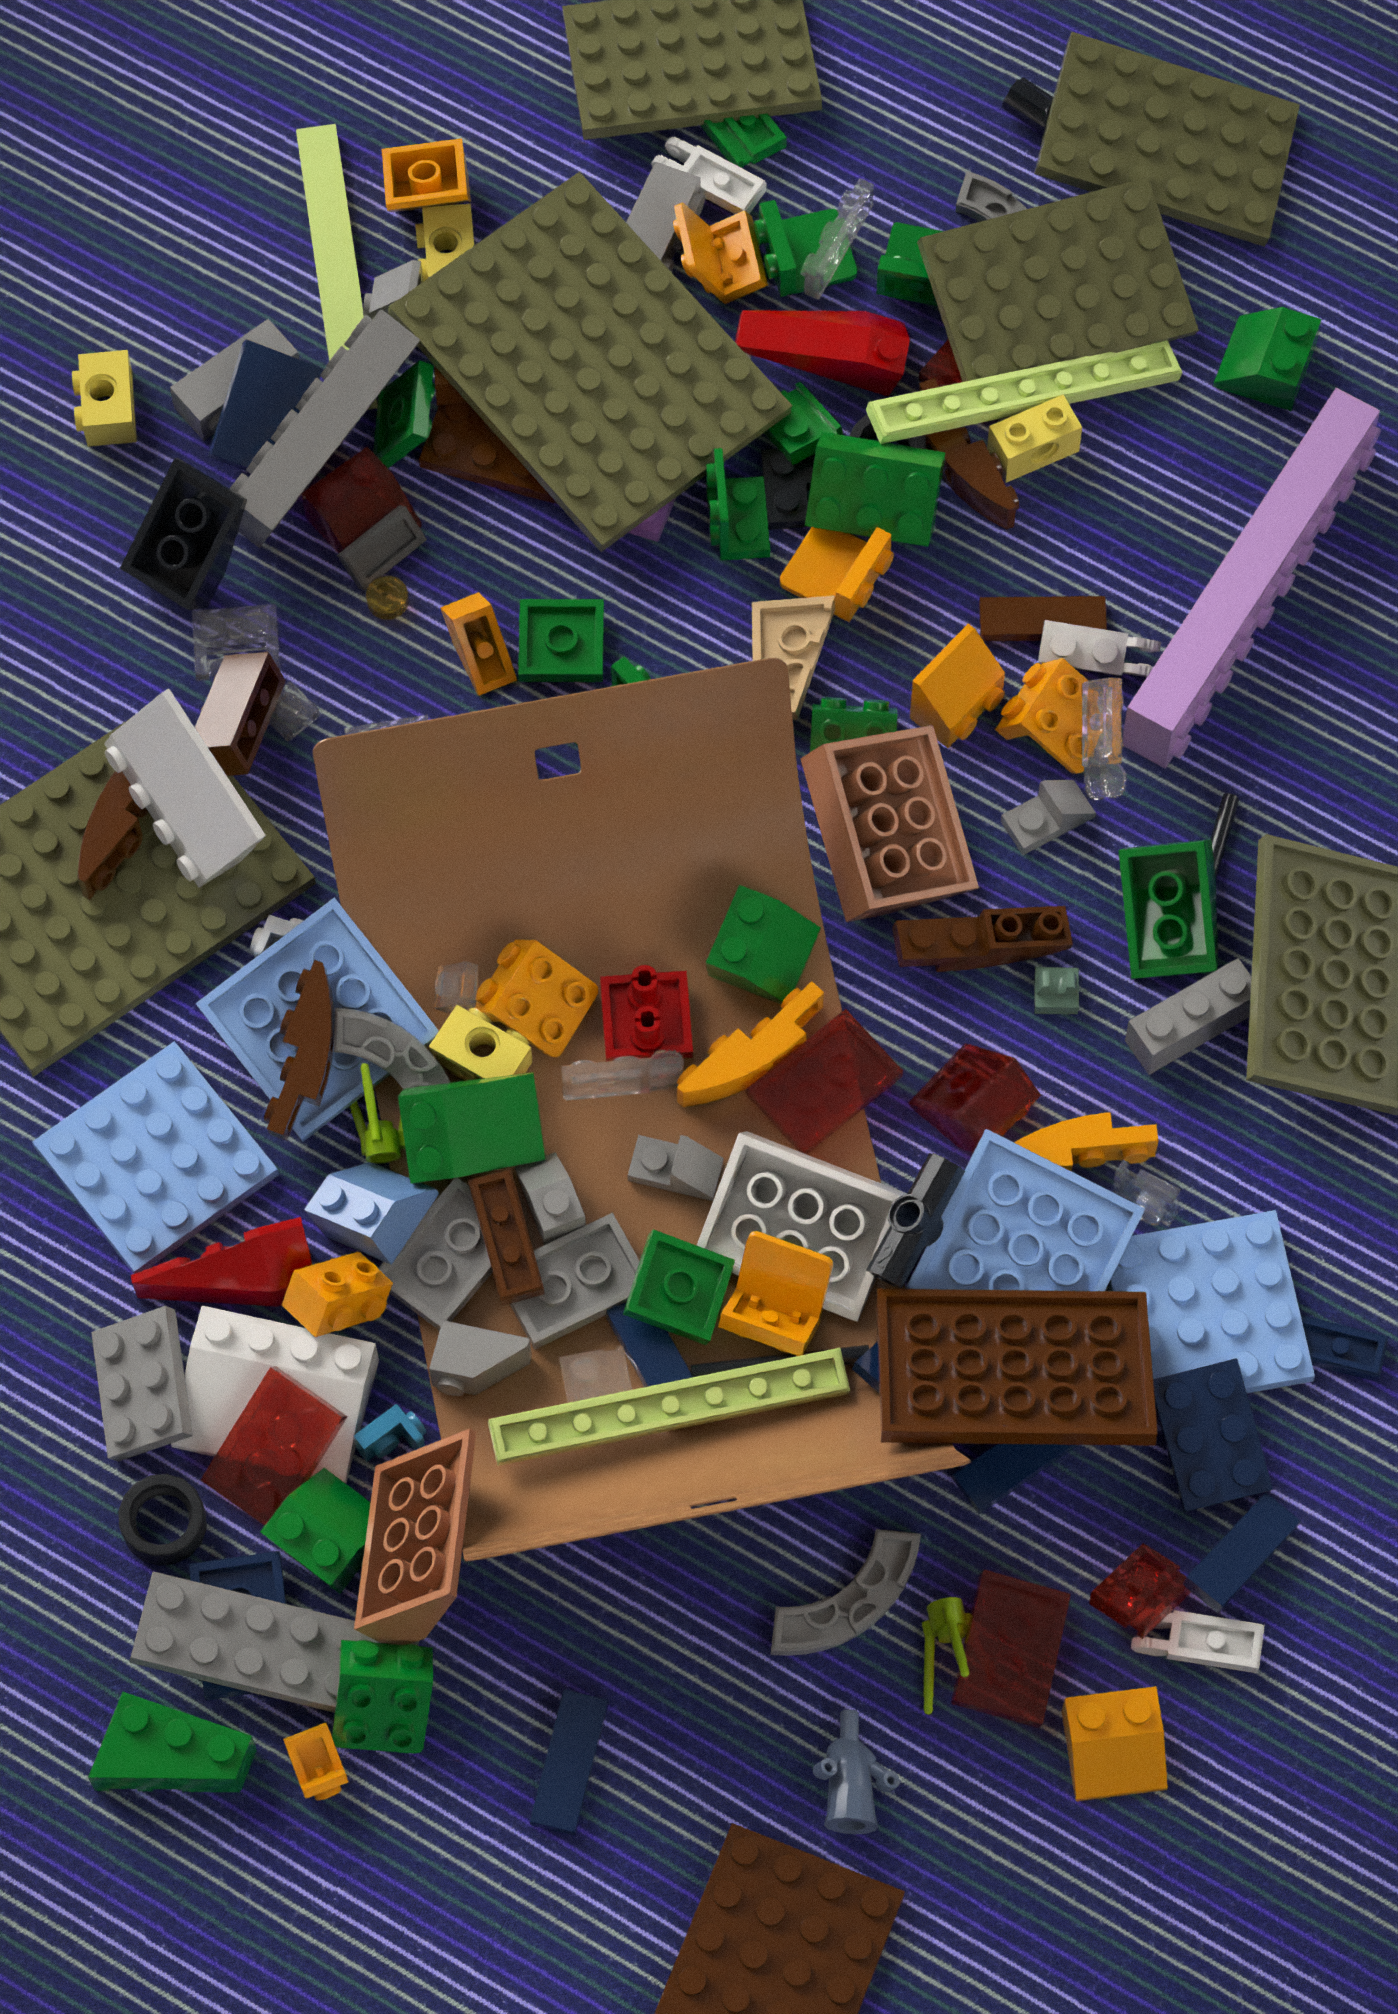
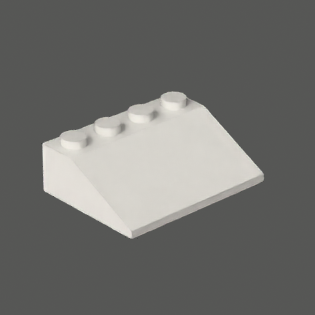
[104,689,266,888]
[697,1131,907,1322]
[171,1306,379,1484]

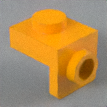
[283,1722,349,1801]

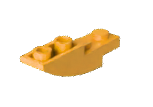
[677,981,824,1107]
[1014,1112,1159,1172]

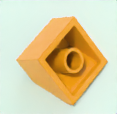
[382,138,471,212]
[910,623,1005,748]
[1061,1686,1168,1801]

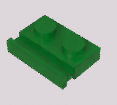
[700,113,787,169]
[764,381,843,465]

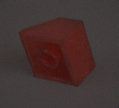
[302,447,422,554]
[908,1043,1041,1153]

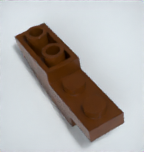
[919,378,1020,530]
[78,771,149,900]
[892,906,1073,972]
[264,960,335,1141]

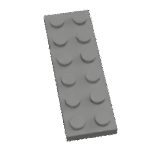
[129,1571,419,1713]

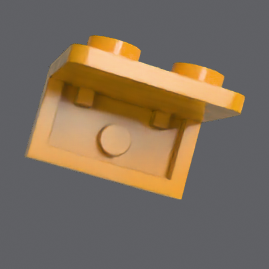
[673,202,768,304]
[780,527,894,622]
[995,658,1120,774]
[473,940,599,1057]
[718,1231,833,1356]

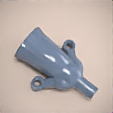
[813,1710,900,1835]

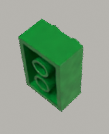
[805,432,946,547]

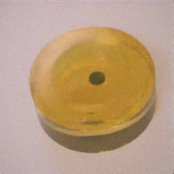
[366,576,409,620]

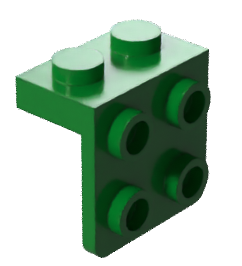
[754,200,857,297]
[808,697,898,789]
[332,1640,433,1754]

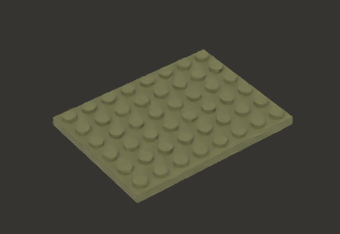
[388,171,792,552]
[0,717,316,1077]

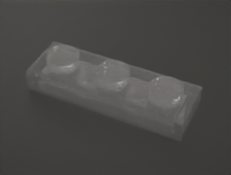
[801,178,874,300]

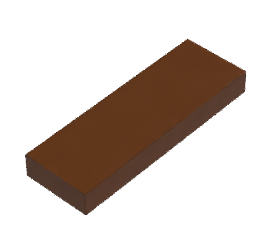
[979,596,1107,641]
[468,1168,545,1306]

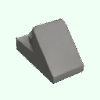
[1001,780,1096,855]
[627,1135,724,1201]

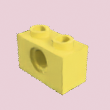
[415,203,474,282]
[72,350,137,447]
[987,394,1082,483]
[429,1005,532,1081]

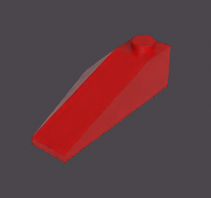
[735,310,910,396]
[130,1217,312,1307]

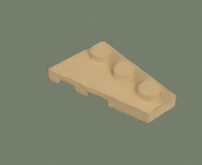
[752,596,835,720]

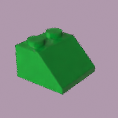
[1213,307,1322,411]
[706,885,821,1004]
[260,1468,371,1594]

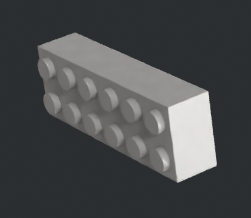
[230,309,420,548]

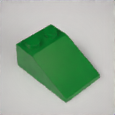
[1118,839,1218,979]
[398,1072,546,1184]

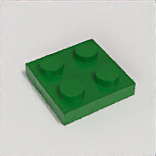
[372,360,435,470]
[518,599,604,682]
[623,1229,735,1345]

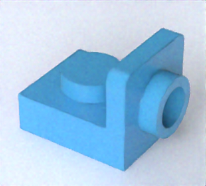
[353,1404,427,1462]

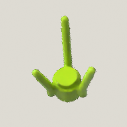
[350,1063,405,1164]
[921,1597,995,1715]

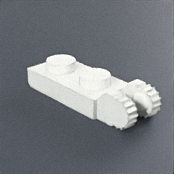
[651,137,766,214]
[1038,620,1161,677]
[1131,1609,1265,1673]

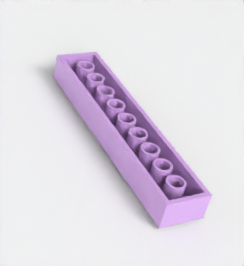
[1121,388,1381,769]

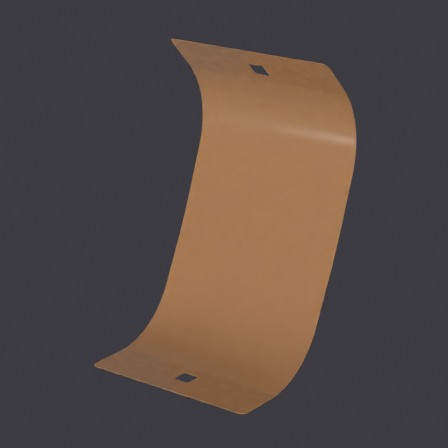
[313,658,971,1561]

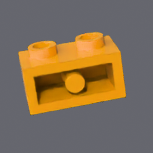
[282,1251,393,1337]

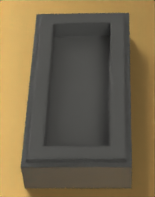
[337,505,427,590]

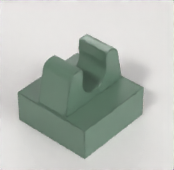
[1034,967,1079,1014]

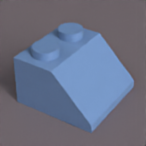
[304,1162,439,1265]

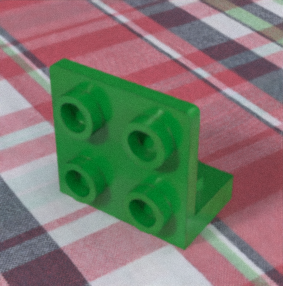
[876,222,943,306]
[706,448,770,561]

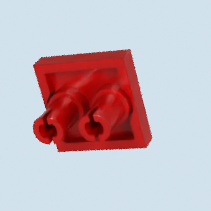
[600,965,693,1064]

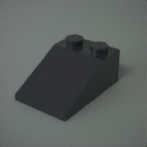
[119,458,247,610]

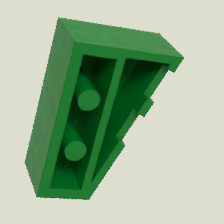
[88,1691,257,1792]

